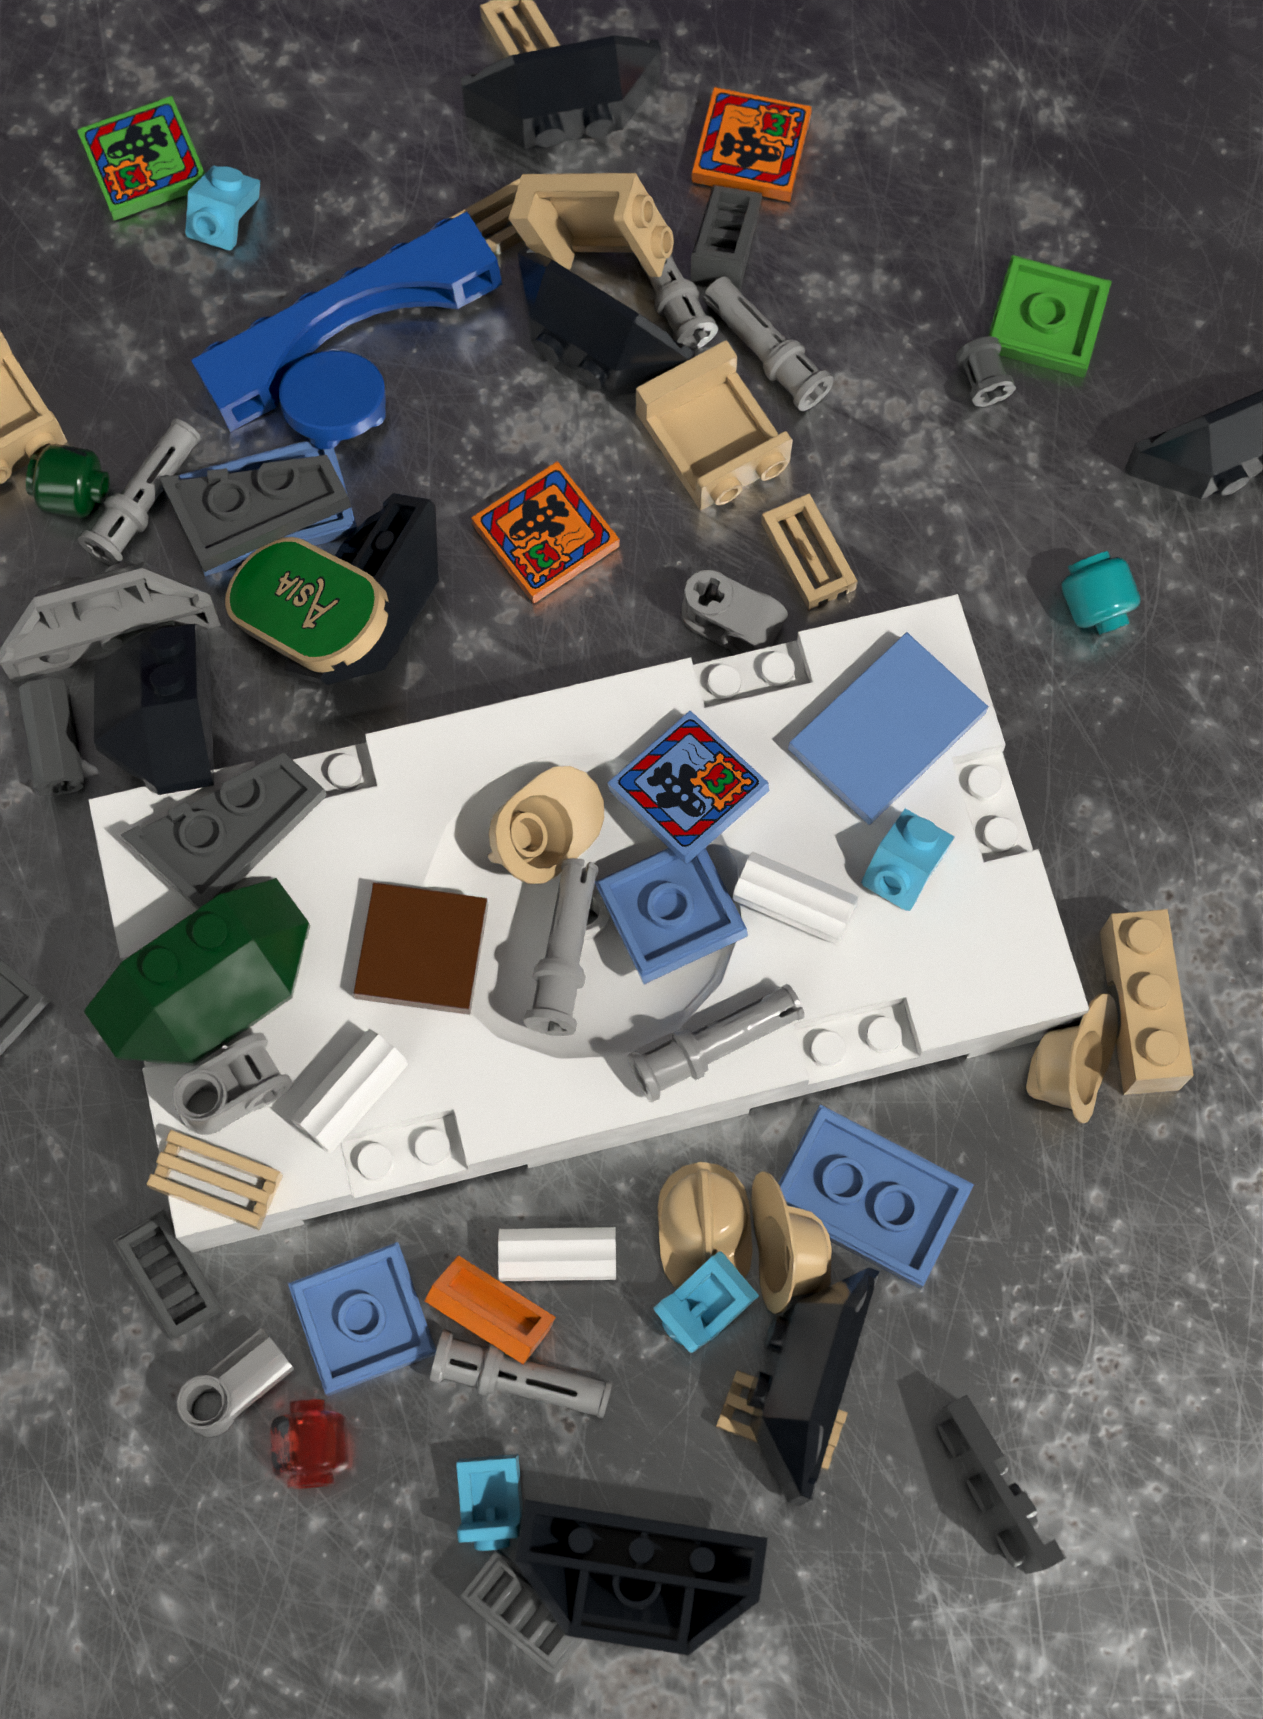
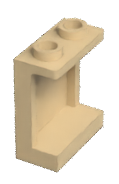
[509,173,674,277]
[0,331,67,485]
[636,340,793,511]

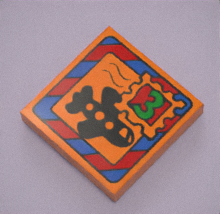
[692,87,812,202]
[471,461,620,604]

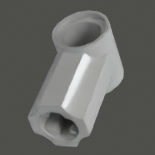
[177,1328,294,1437]

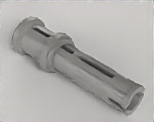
[638,256,718,350]
[703,276,834,411]
[78,419,201,566]
[523,858,599,1036]
[628,984,805,1102]
[430,1329,612,1419]

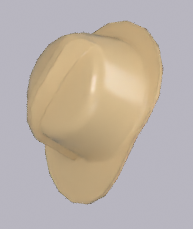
[487,766,604,884]
[1026,993,1118,1123]
[658,1162,753,1289]
[751,1171,832,1314]

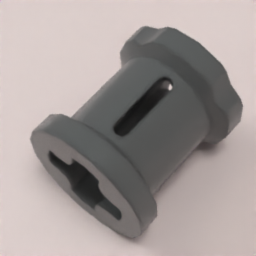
[955,336,1016,407]

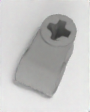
[680,570,788,655]
[172,1033,293,1135]

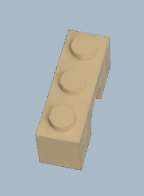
[1099,909,1194,1095]

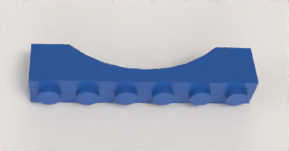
[191,212,503,432]

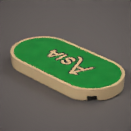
[225,537,388,673]

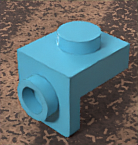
[186,165,260,250]
[861,808,955,911]
[654,1251,759,1353]
[456,1454,523,1551]

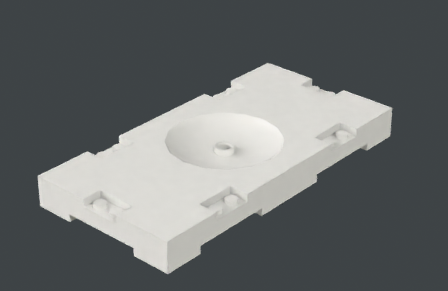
[88,594,1089,1252]

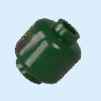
[25,444,110,518]

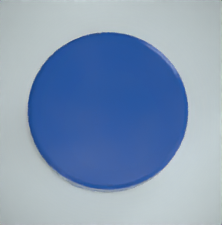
[279,351,386,449]

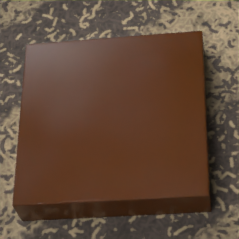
[353,883,489,1015]

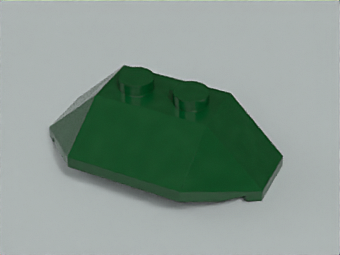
[84,878,310,1066]

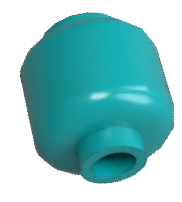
[1061,551,1141,635]

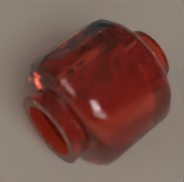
[270,1399,349,1489]

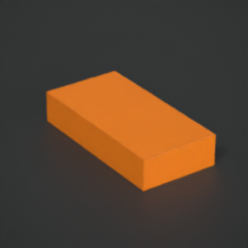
[424,1255,556,1365]

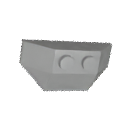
[0,562,221,683]

